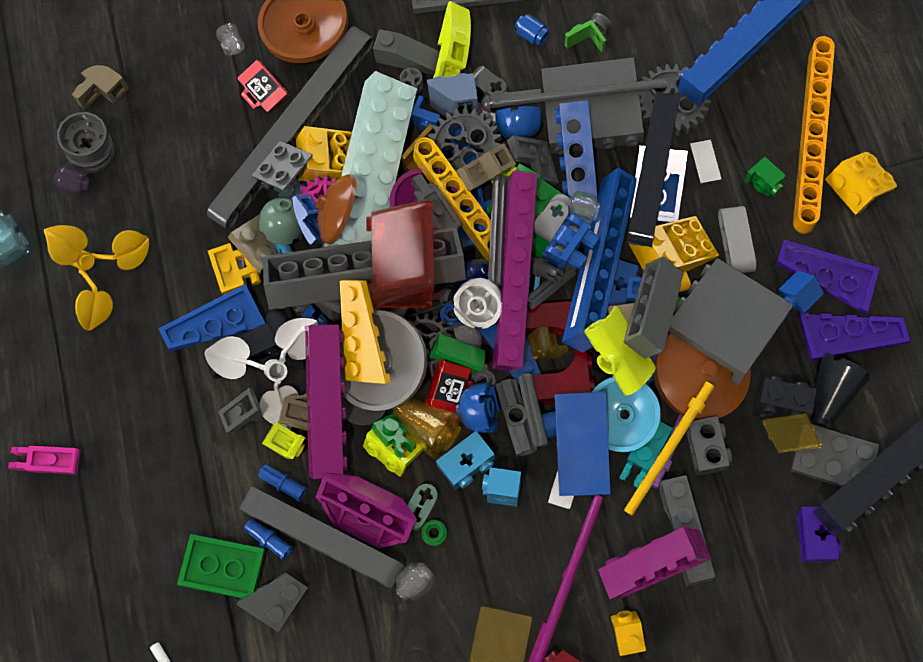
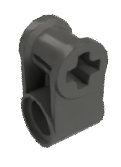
[472,66,507,108]

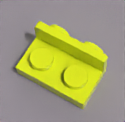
[363,429,424,477]

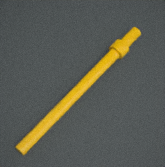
[624,381,715,516]

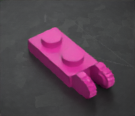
[8,446,81,475]

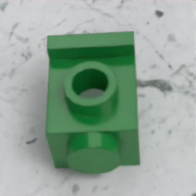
[744,157,786,197]

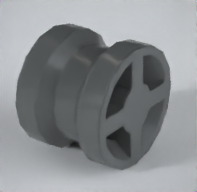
[400,68,423,96]

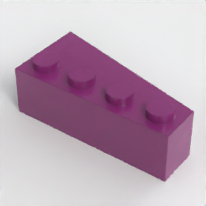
[598,526,712,600]

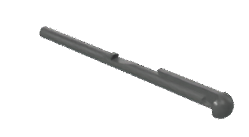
[481,78,667,113]

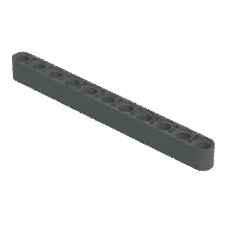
[207,26,374,229]

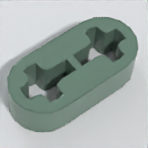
[408,484,438,531]

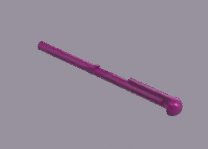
[528,495,604,662]

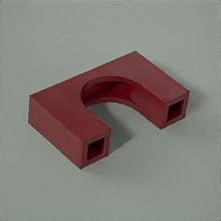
[525,301,595,406]

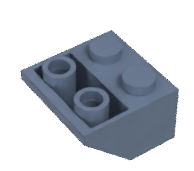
[427,73,478,116]

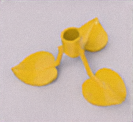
[44,225,149,331]

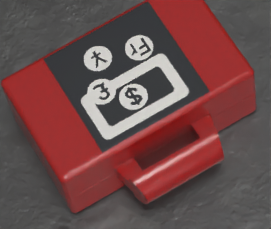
[425,359,474,415]

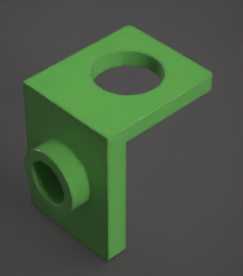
[565,20,606,53]

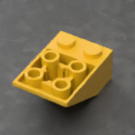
[296,126,352,182]
[629,216,719,272]

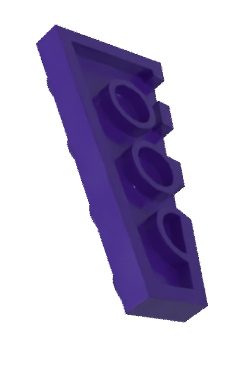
[776,240,880,315]
[798,312,910,361]

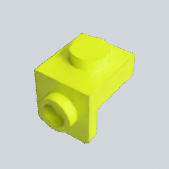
[262,422,305,459]

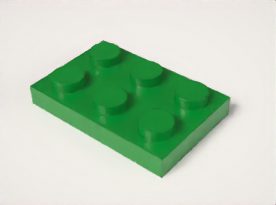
[177,534,266,599]

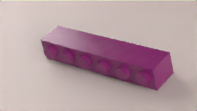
[305,325,347,479]

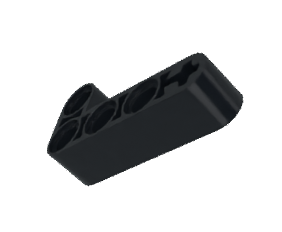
[203,308,291,379]

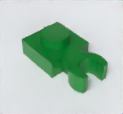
[371,413,415,458]

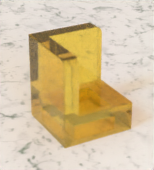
[528,327,569,359]

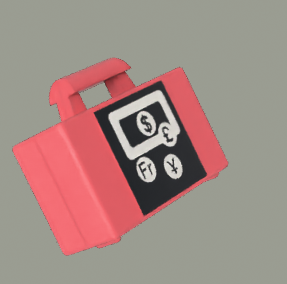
[238,60,290,113]

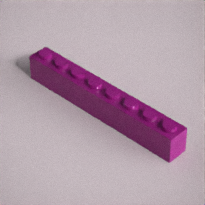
[492,171,537,372]

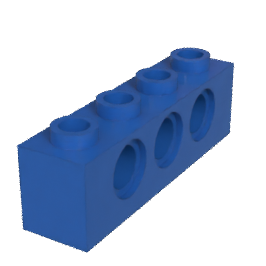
[555,100,597,200]

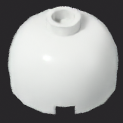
[453,278,502,329]

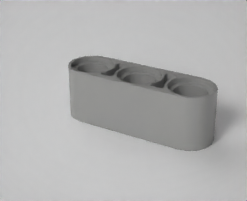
[718,206,756,273]

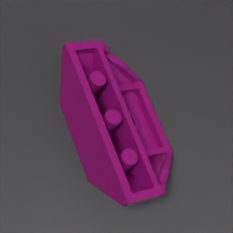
[316,473,417,548]

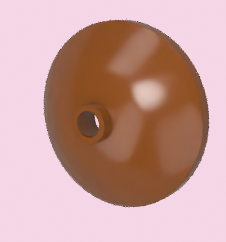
[316,174,357,245]

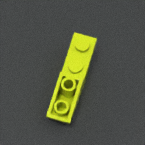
[434,1,471,77]

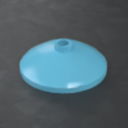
[592,377,661,452]

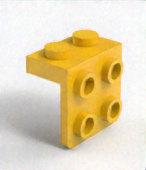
[825,152,897,215]

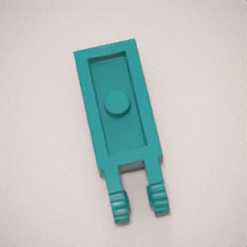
[619,421,673,488]

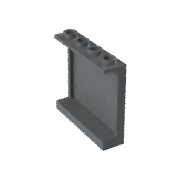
[541,57,644,155]
[668,258,793,386]

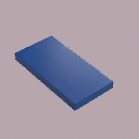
[554,392,610,496]

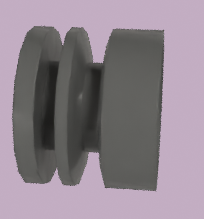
[57,112,115,173]

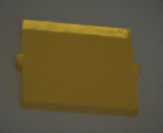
[763,414,822,453]

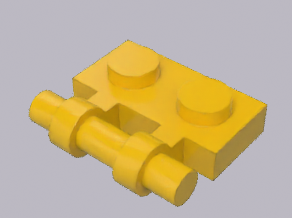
[208,243,261,295]

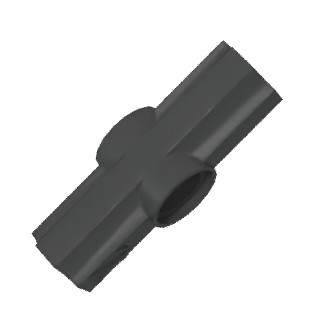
[495,379,537,457]

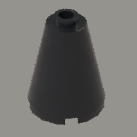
[811,353,872,426]

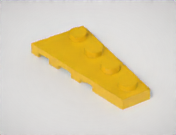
[340,280,391,384]

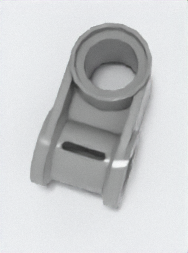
[533,194,572,243]

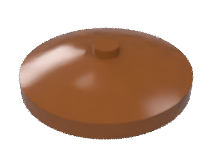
[258,0,348,63]
[654,332,751,420]

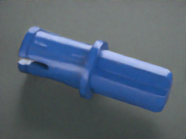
[258,464,307,502]

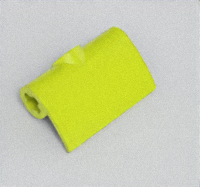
[584,306,656,395]

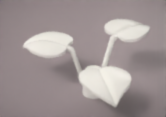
[204,318,318,430]

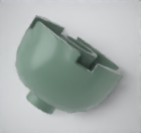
[259,197,304,244]

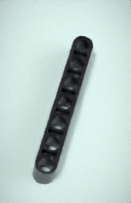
[627,92,680,248]

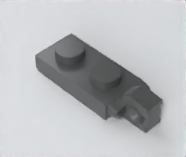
[411,174,462,230]

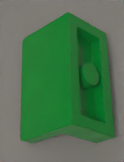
[429,333,485,375]

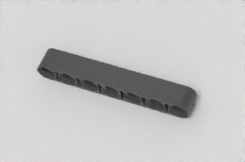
[239,487,404,589]

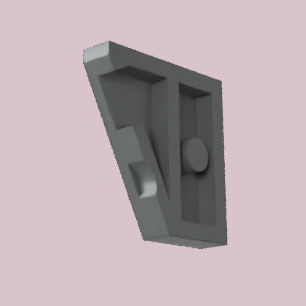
[236,573,308,632]

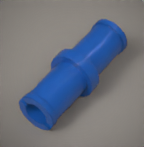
[244,517,293,561]

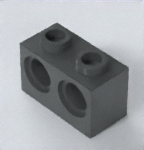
[686,416,732,476]

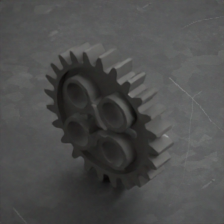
[638,64,711,136]
[427,107,502,177]

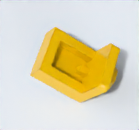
[611,610,646,656]

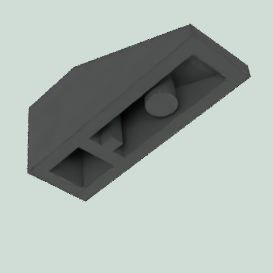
[373,29,440,75]

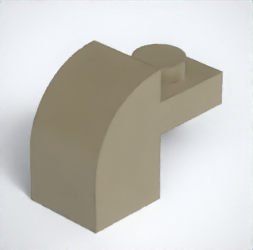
[72,65,129,110]
[457,143,516,192]

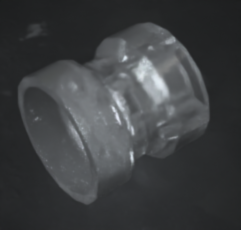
[216,23,245,56]

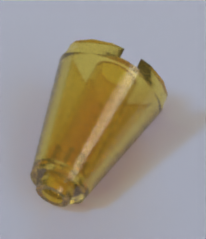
[393,397,462,459]

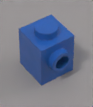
[778,271,824,313]

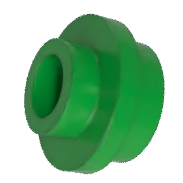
[421,520,447,546]

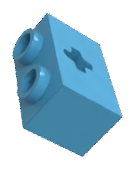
[436,431,495,490]
[482,467,521,507]

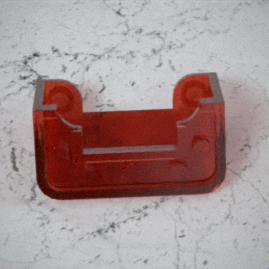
[366,200,434,308]

